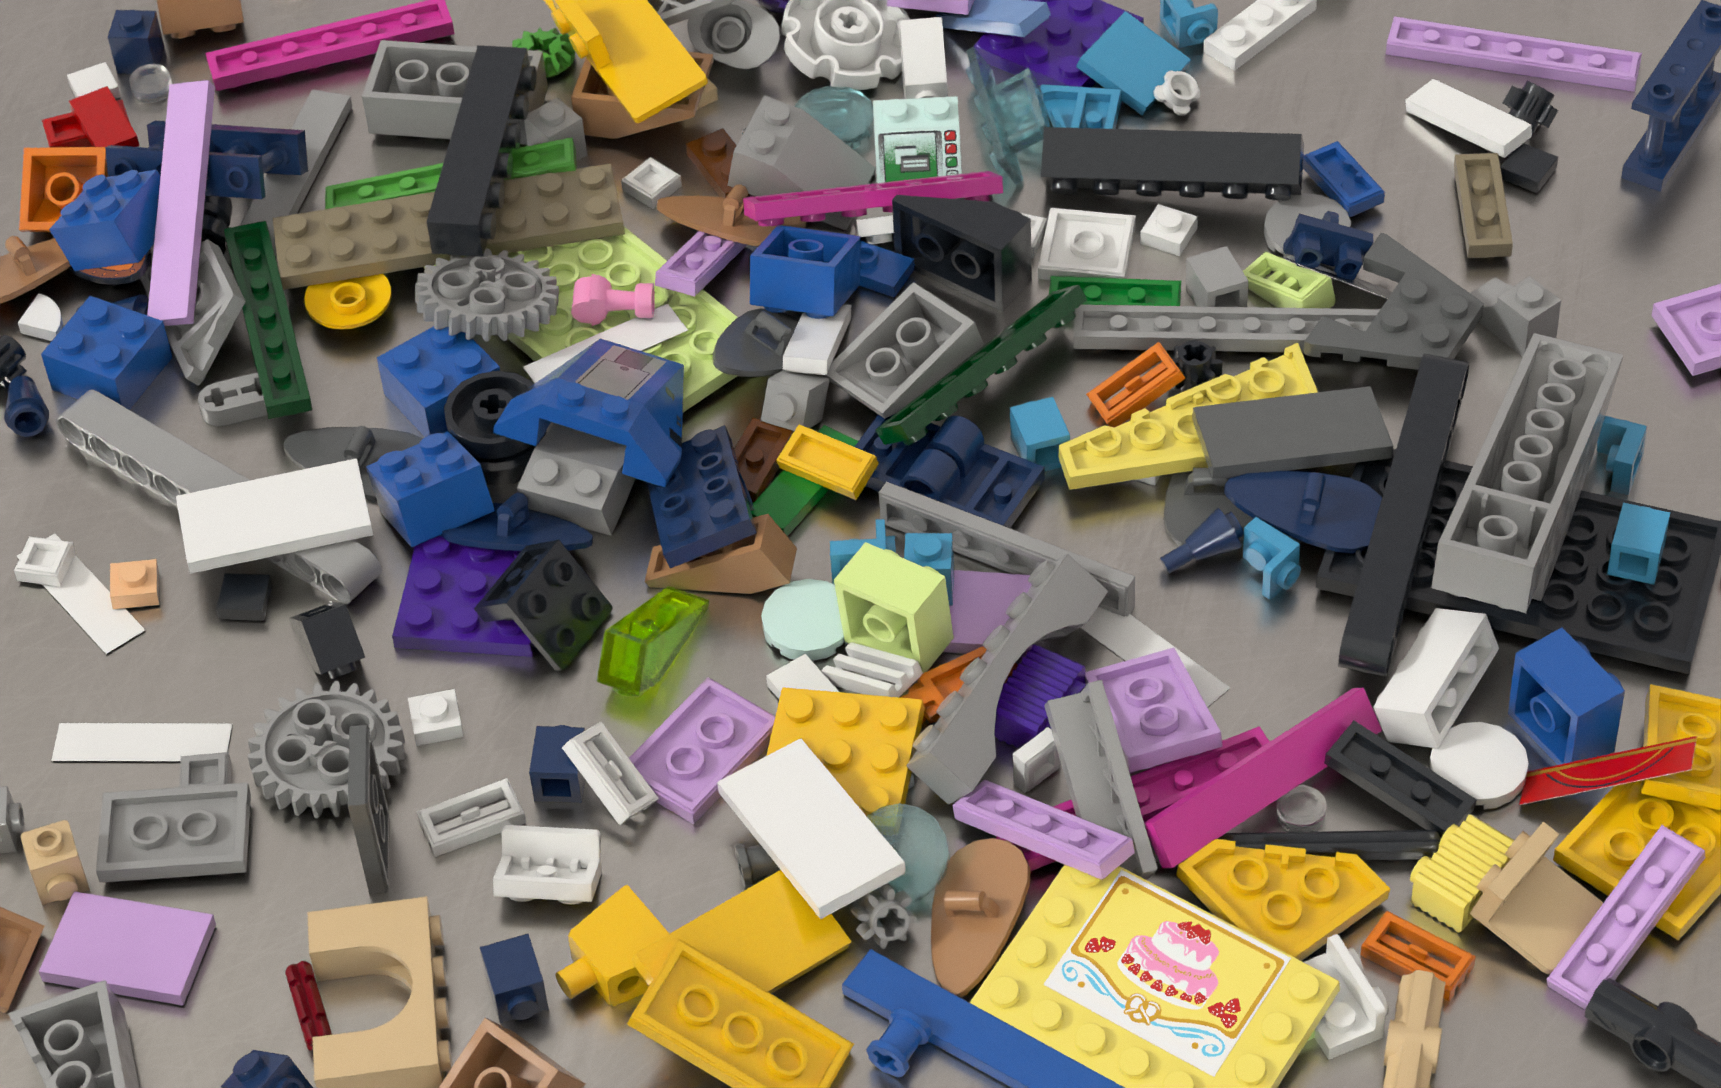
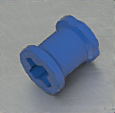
[866,1008,932,1077]

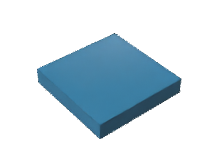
[1076,11,1191,116]

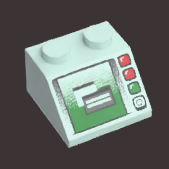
[873,96,962,183]

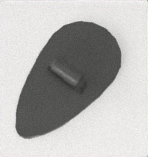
[712,308,799,377]
[283,426,423,501]
[1163,468,1253,553]

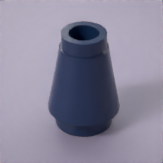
[4,376,49,437]

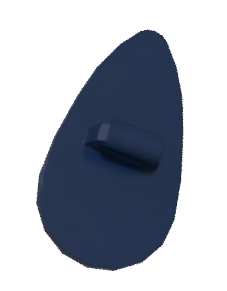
[1224,471,1382,553]
[440,492,593,551]

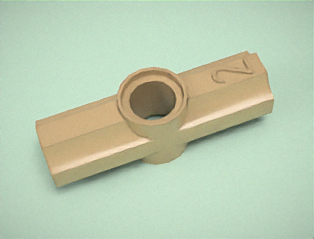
[1383,970,1445,1088]

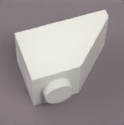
[900,17,948,99]

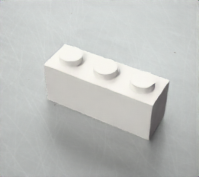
[1373,608,1499,749]

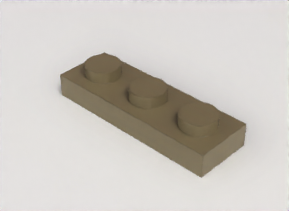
[1454,153,1513,258]

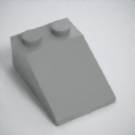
[727,95,876,230]
[823,282,984,418]
[517,423,636,536]

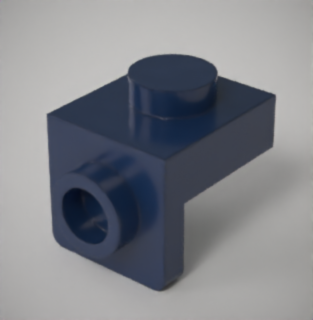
[220,1050,313,1088]

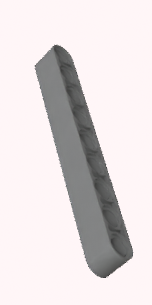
[56,390,382,604]

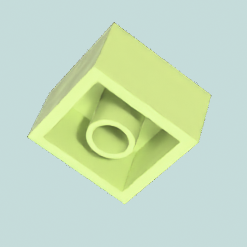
[834,542,954,673]

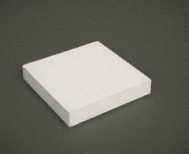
[1038,208,1136,280]

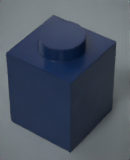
[107,10,165,75]
[529,725,586,803]
[480,933,549,1023]

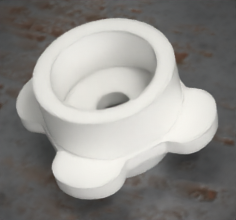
[1153,71,1201,116]

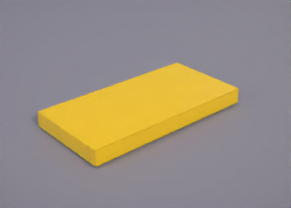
[631,870,852,994]
[627,938,854,1088]

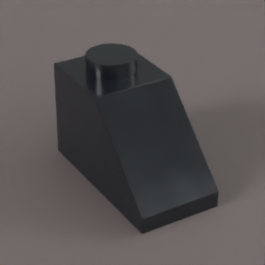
[289,601,365,679]

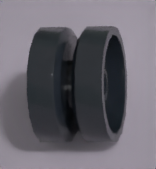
[444,371,547,486]

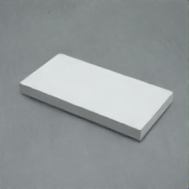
[176,458,373,574]
[717,738,906,919]

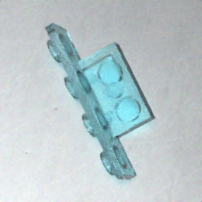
[966,47,1050,185]

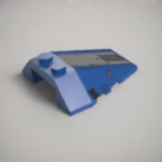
[493,338,684,488]

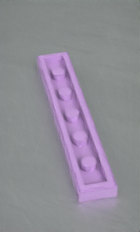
[1386,17,1642,92]
[147,80,215,326]

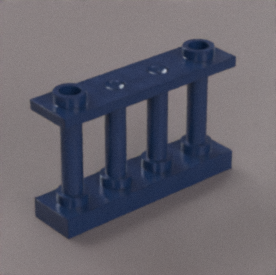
[1621,0,1721,192]
[105,121,308,199]

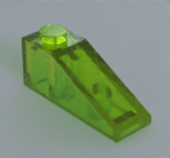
[597,586,709,697]

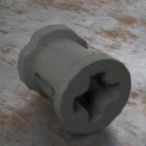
[735,844,780,889]

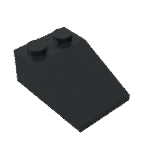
[892,195,1032,312]

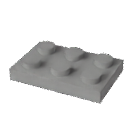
[96,782,251,883]

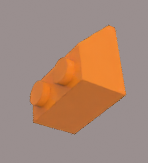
[19,147,108,232]

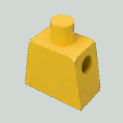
[555,885,669,1006]

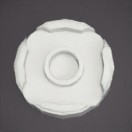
[1429,722,1529,809]

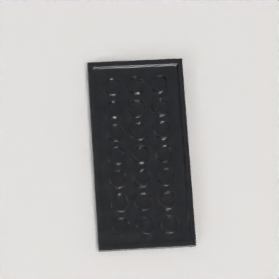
[1316,449,1721,674]

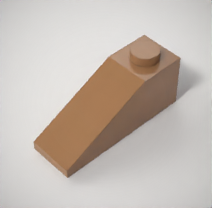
[644,514,797,594]

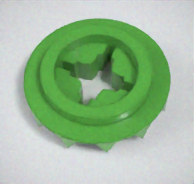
[512,27,575,77]

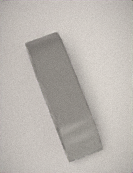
[198,372,267,427]

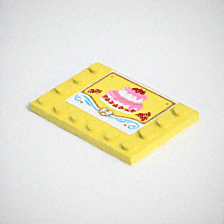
[970,865,1340,1088]

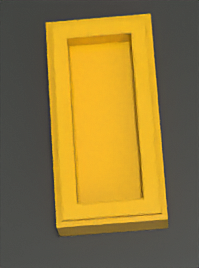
[776,424,879,500]

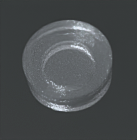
[129,64,172,103]
[1276,785,1327,832]

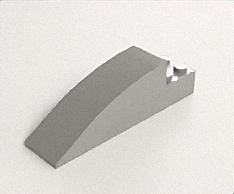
[1431,333,1623,613]

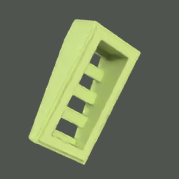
[1243,252,1336,308]

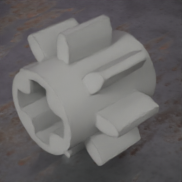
[851,883,917,949]

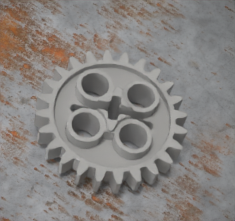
[415,249,559,341]
[247,681,405,818]

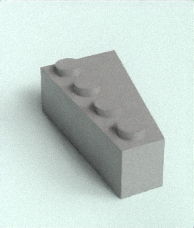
[8,980,139,1088]

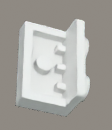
[493,825,602,905]

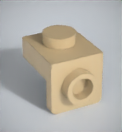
[20,820,90,905]

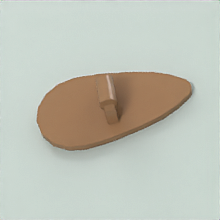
[657,184,806,247]
[0,236,71,304]
[931,838,1030,998]

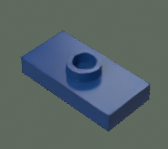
[1303,141,1385,218]
[859,241,914,298]

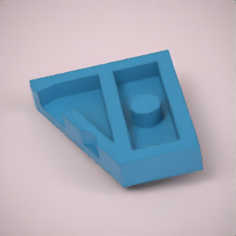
[1040,84,1121,129]

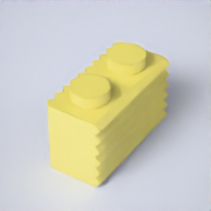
[1410,814,1514,933]

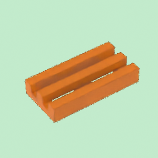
[1086,342,1185,428]
[1361,911,1476,1002]

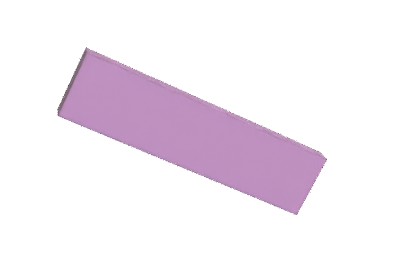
[952,780,1135,880]
[1546,825,1705,1010]

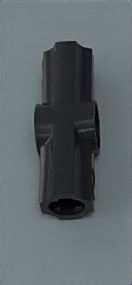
[1584,978,1721,1088]

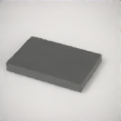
[348,725,389,894]

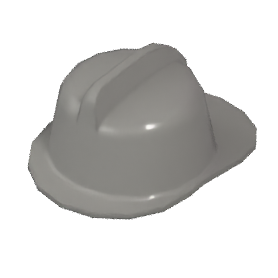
[687,0,780,70]

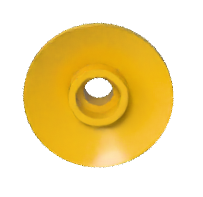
[304,274,392,329]

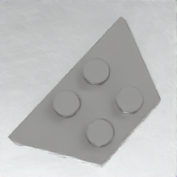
[140,240,246,385]

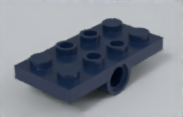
[855,413,1045,528]
[647,425,757,569]

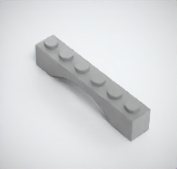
[906,554,1108,805]

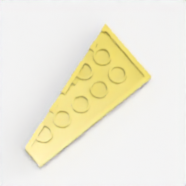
[1058,343,1318,490]

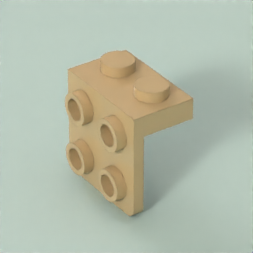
[1470,821,1603,974]

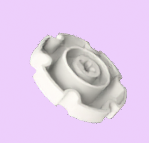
[780,0,910,90]

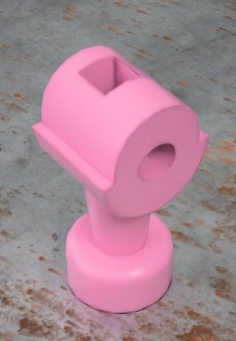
[571,274,655,326]

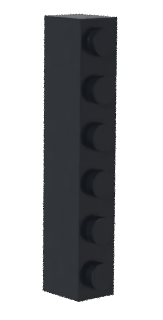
[426,45,537,257]
[1041,127,1304,201]

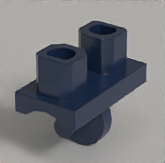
[1283,211,1374,280]

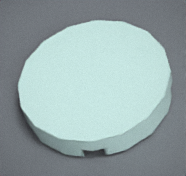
[761,579,847,661]

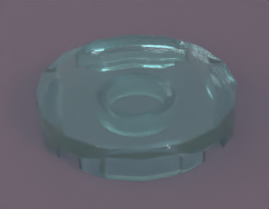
[794,86,874,149]
[867,803,950,902]

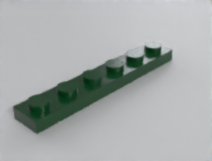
[224,221,313,419]
[876,285,1088,445]

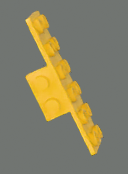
[543,0,708,123]

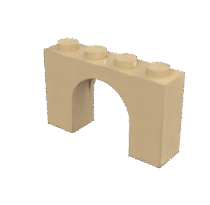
[307,897,452,1088]

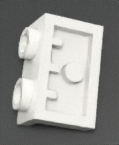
[1304,934,1389,1060]

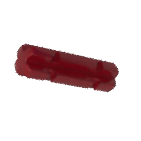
[285,961,332,1052]

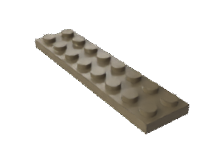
[272,163,625,290]

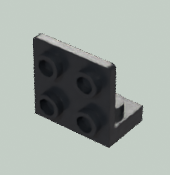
[474,540,613,671]

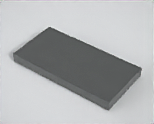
[1192,386,1394,480]

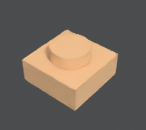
[110,559,159,609]

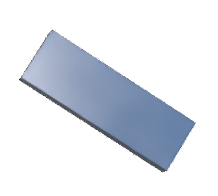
[936,0,1051,37]

